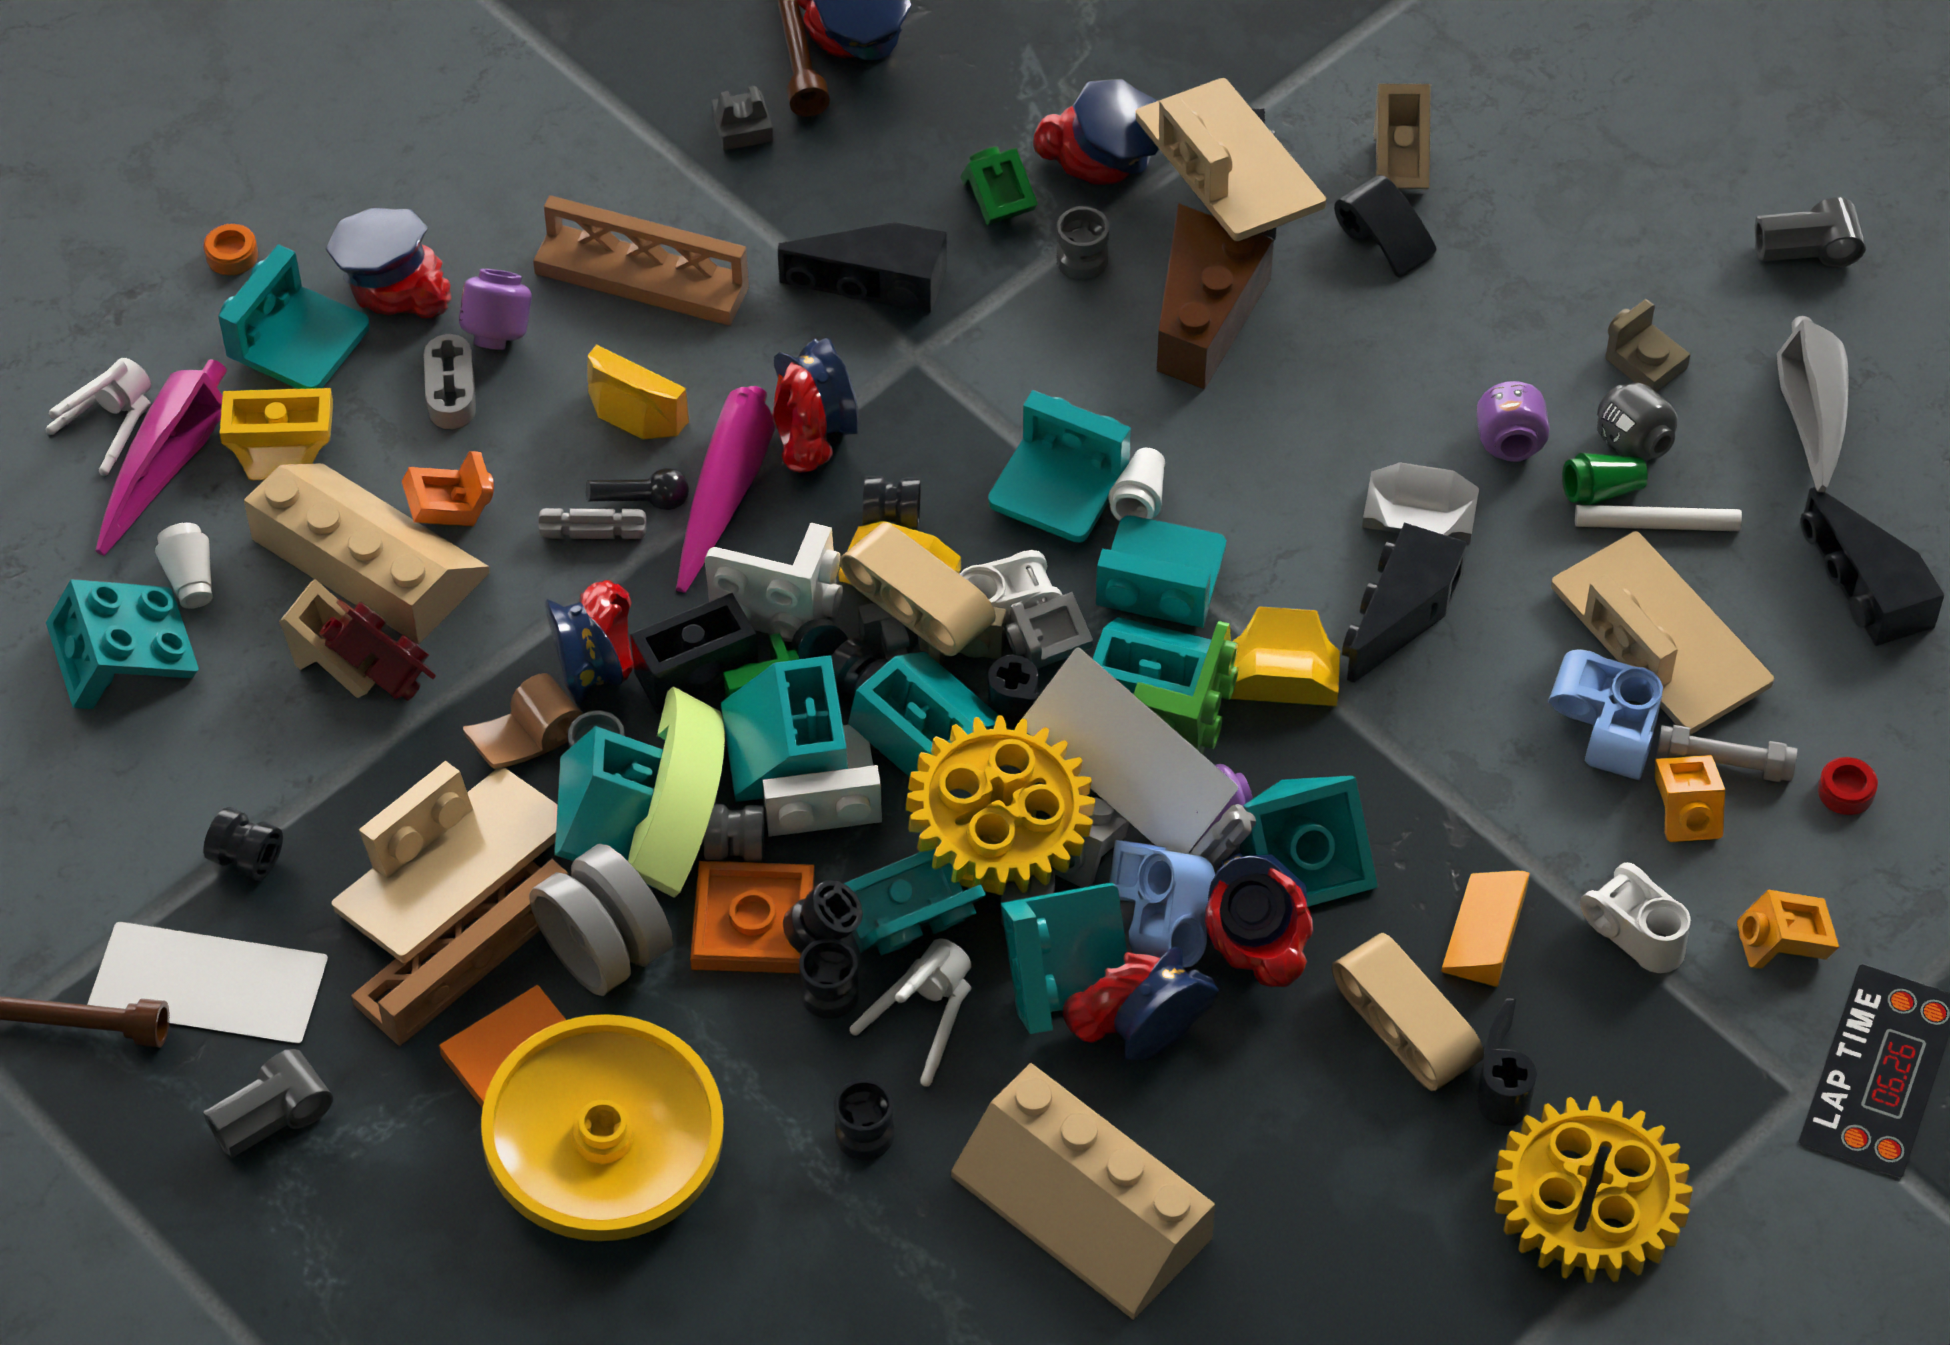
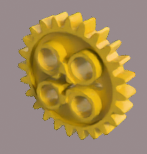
[906,715,1095,895]
[1493,1096,1693,1283]

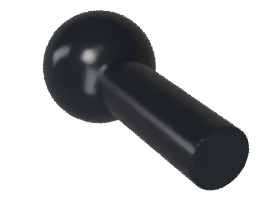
[585,468,689,510]

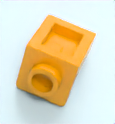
[1655,755,1725,842]
[1737,890,1839,969]

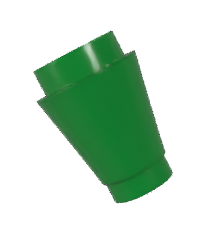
[1562,453,1648,505]

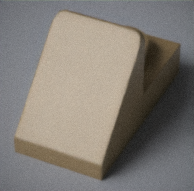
[1374,84,1430,190]
[279,579,377,698]

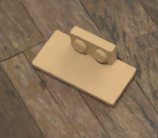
[1136,78,1326,241]
[1551,532,1774,735]
[332,761,558,963]

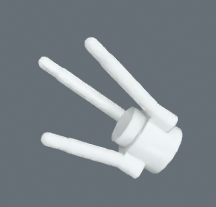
[46,358,151,476]
[849,939,971,1087]

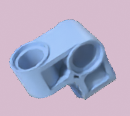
[1548,649,1663,780]
[1109,840,1215,967]

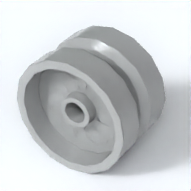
[529,843,673,996]

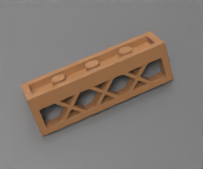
[533,195,749,326]
[351,859,568,1046]

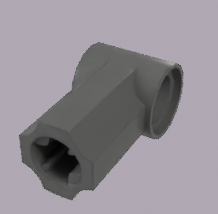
[1754,197,1866,268]
[203,1049,333,1158]

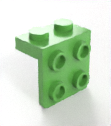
[1133,621,1238,755]

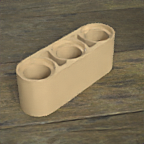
[840,522,996,656]
[1331,933,1484,1091]

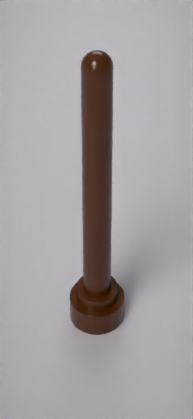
[778,0,830,117]
[0,996,170,1048]

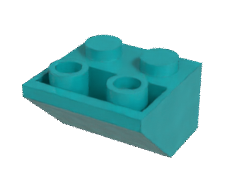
[1093,617,1211,696]
[848,652,1008,777]
[721,655,848,802]
[555,726,663,888]

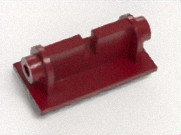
[320,598,436,701]

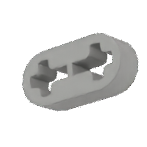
[423,334,476,429]

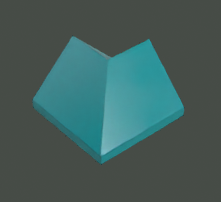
[1239,776,1378,907]

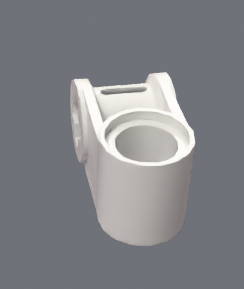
[960,550,1062,625]
[1580,862,1691,973]

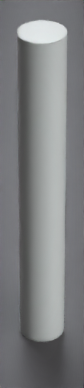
[1575,505,1742,531]

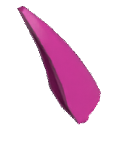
[96,359,227,556]
[676,386,775,593]

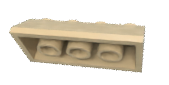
[244,463,490,645]
[951,1063,1215,1320]

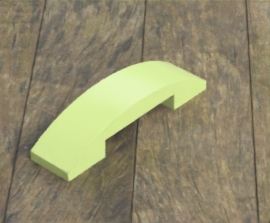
[628,687,725,897]

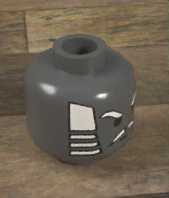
[1597,382,1678,462]

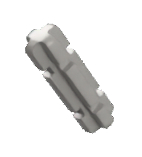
[538,508,646,539]
[1190,804,1256,872]

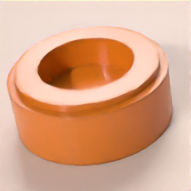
[204,224,258,276]

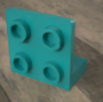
[46,579,199,709]
[1001,883,1127,1034]

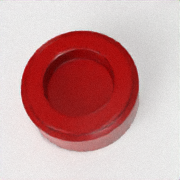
[1818,757,1878,815]

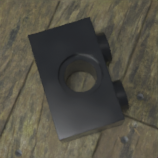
[630,593,758,714]

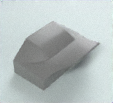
[1362,463,1479,544]

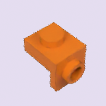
[402,451,494,526]

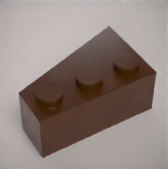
[1157,203,1274,390]

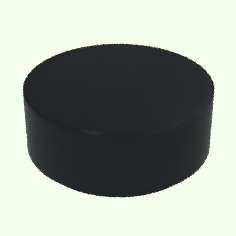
[791,619,848,659]

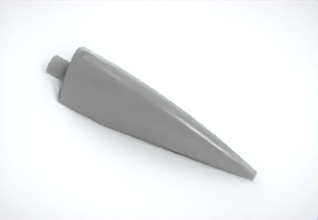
[1776,316,1849,492]

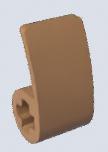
[463,673,583,769]

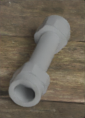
[1656,725,1797,782]

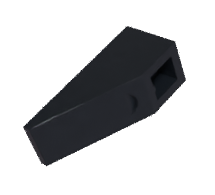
[777,222,947,313]
[1800,487,1944,646]
[1342,522,1467,683]

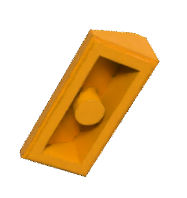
[1441,871,1530,987]

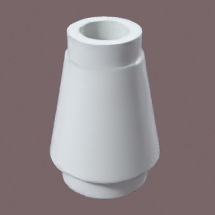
[1108,448,1165,521]
[155,523,213,609]

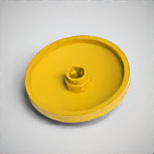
[481,1014,724,1241]

